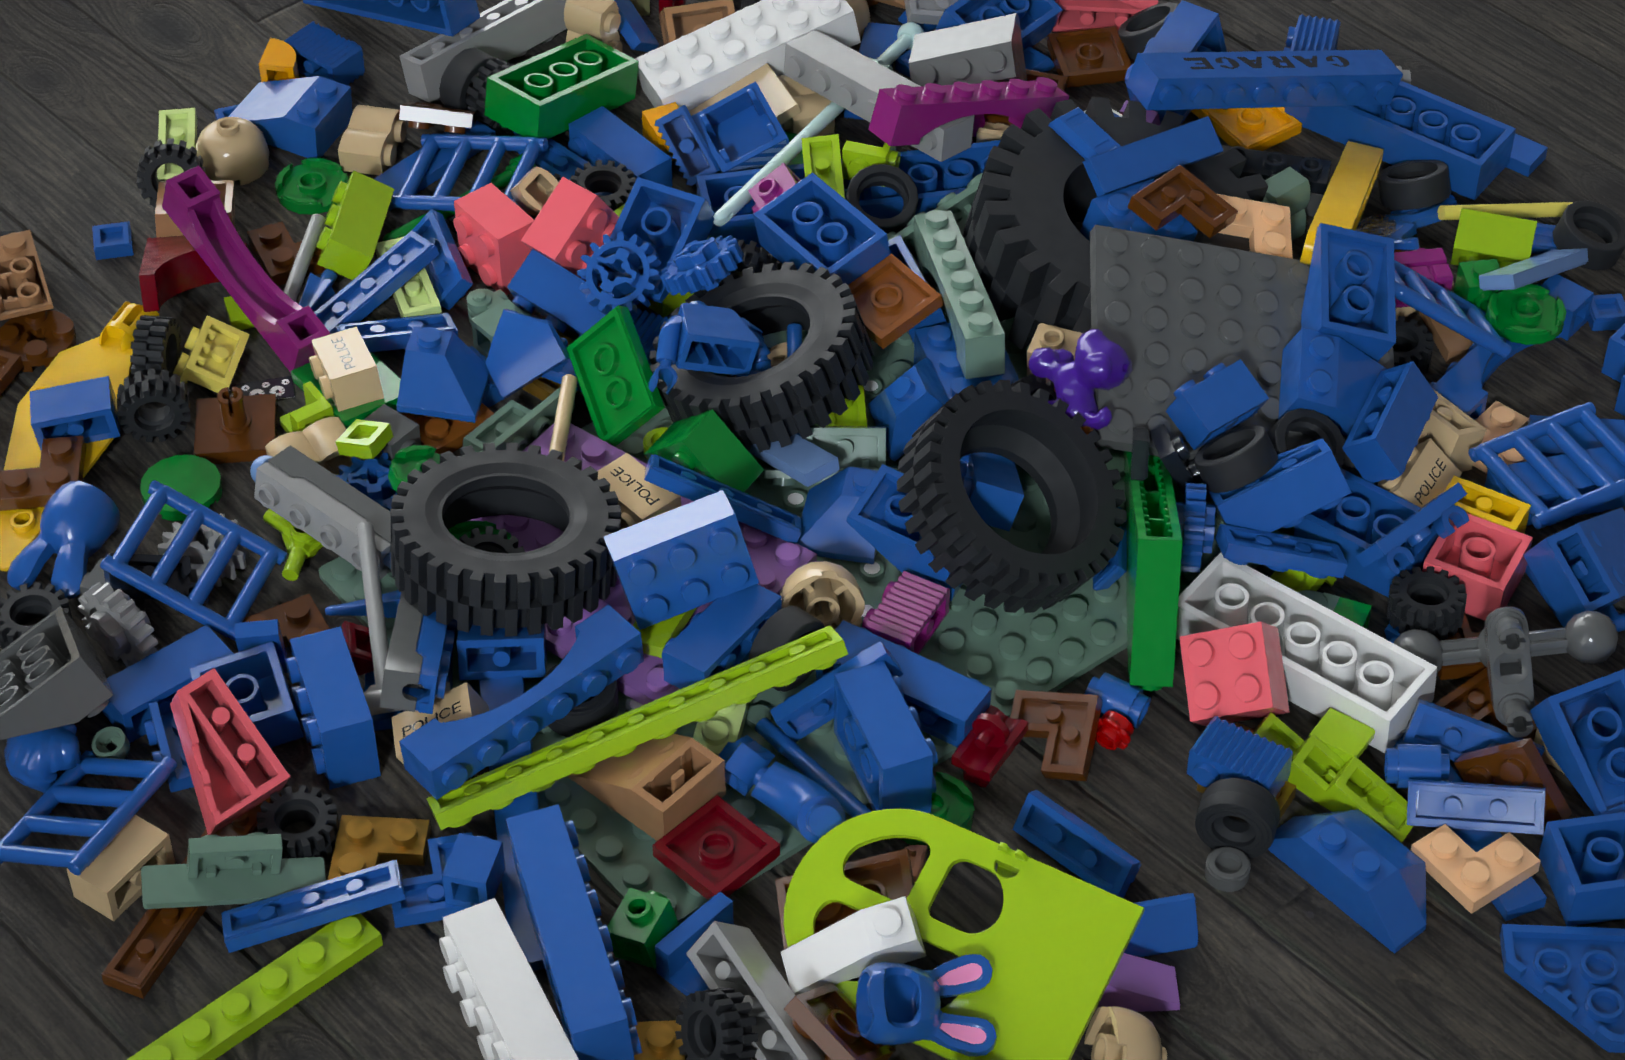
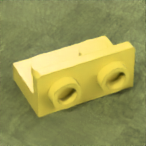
[173,315,250,393]

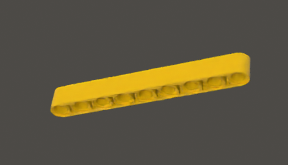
[1300,141,1384,265]

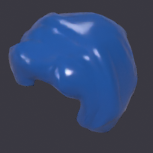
[4,724,81,793]

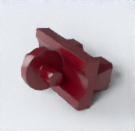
[951,705,1029,787]

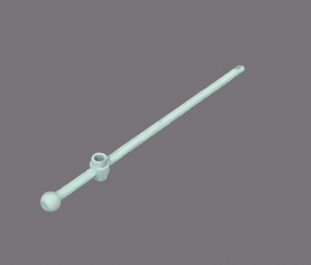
[713,22,924,226]

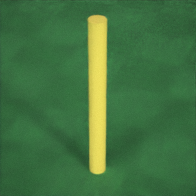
[1437,202,1573,220]

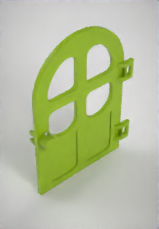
[784,809,1145,1060]

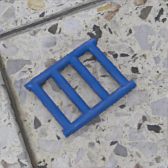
[390,133,549,211]
[1395,260,1512,358]
[1468,402,1625,529]
[100,480,288,642]
[0,750,177,875]

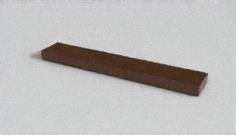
[101,791,282,999]

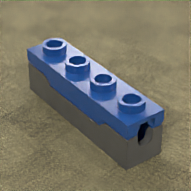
[380,591,457,714]

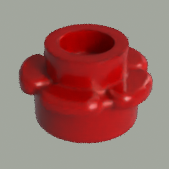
[1095,711,1134,750]

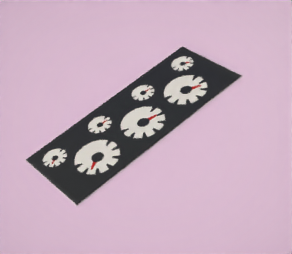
[229,376,295,399]

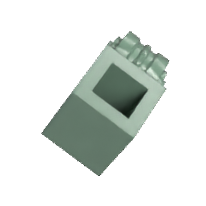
[467,289,530,358]

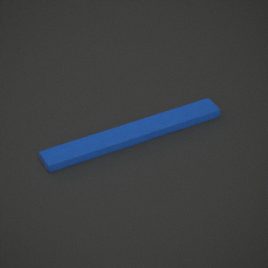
[479,675,545,971]

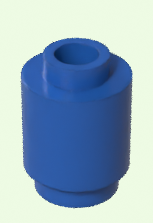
[1085,672,1151,729]
[1384,744,1450,788]

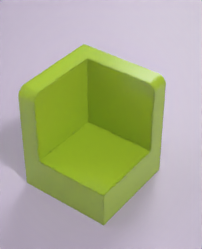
[280,381,334,433]
[1309,707,1375,762]

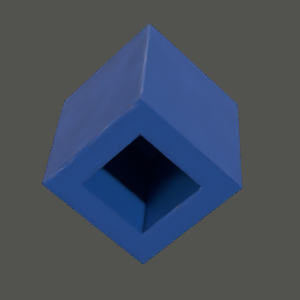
[442,833,505,908]

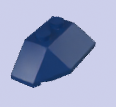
[1268,809,1426,954]

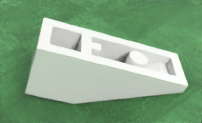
[781,896,926,996]

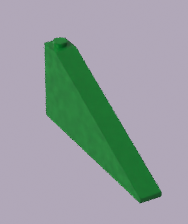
[1124,451,1182,691]

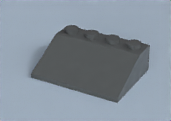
[0,606,113,740]

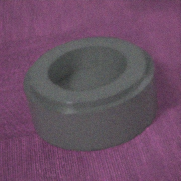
[1205,847,1251,892]

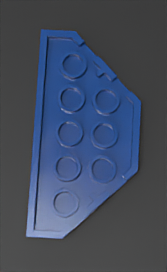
[1499,924,1625,1053]

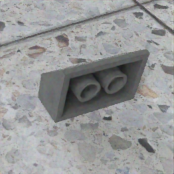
[909,13,1027,86]

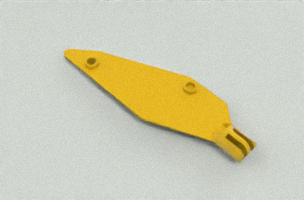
[0,301,159,571]

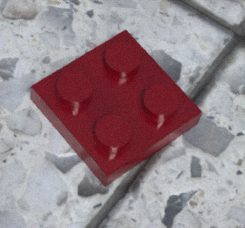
[652,795,780,901]

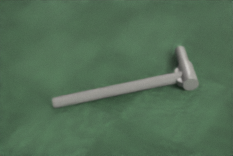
[356,522,451,715]

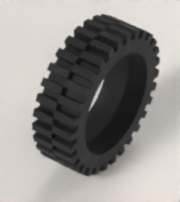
[649,262,874,453]
[897,380,1127,613]
[390,443,621,637]

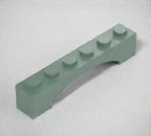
[914,210,1005,379]

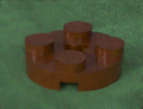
[0,310,76,372]

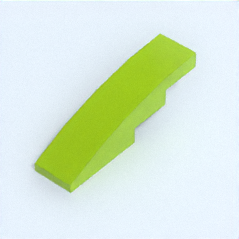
[1252,712,1413,843]

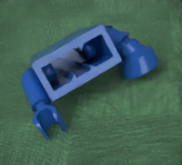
[648,301,772,395]

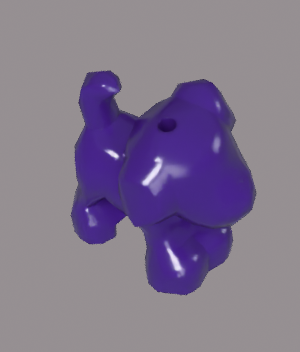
[1029,329,1132,430]

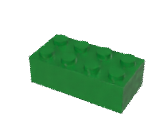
[485,34,639,139]

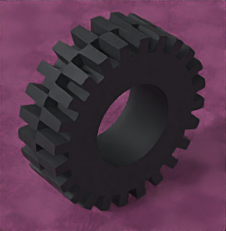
[963,97,1278,350]

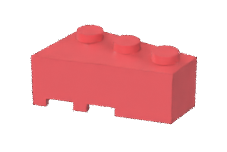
[1052,0,1158,32]
[170,668,290,835]

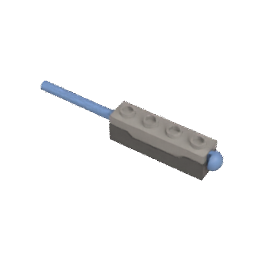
[250,445,391,579]

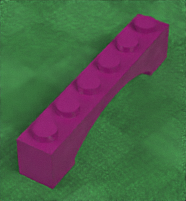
[868,77,1069,146]
[162,166,331,373]

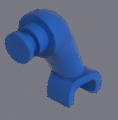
[718,735,846,844]

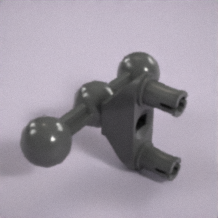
[1393,607,1619,738]

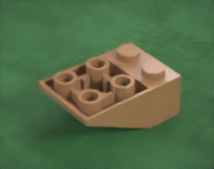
[0,230,53,321]
[569,734,726,841]

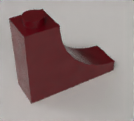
[139,231,247,312]

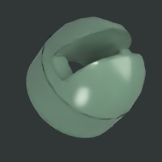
[91,726,130,759]

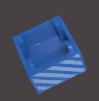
[692,81,789,173]

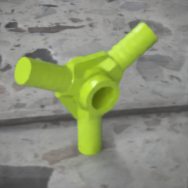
[263,509,323,581]

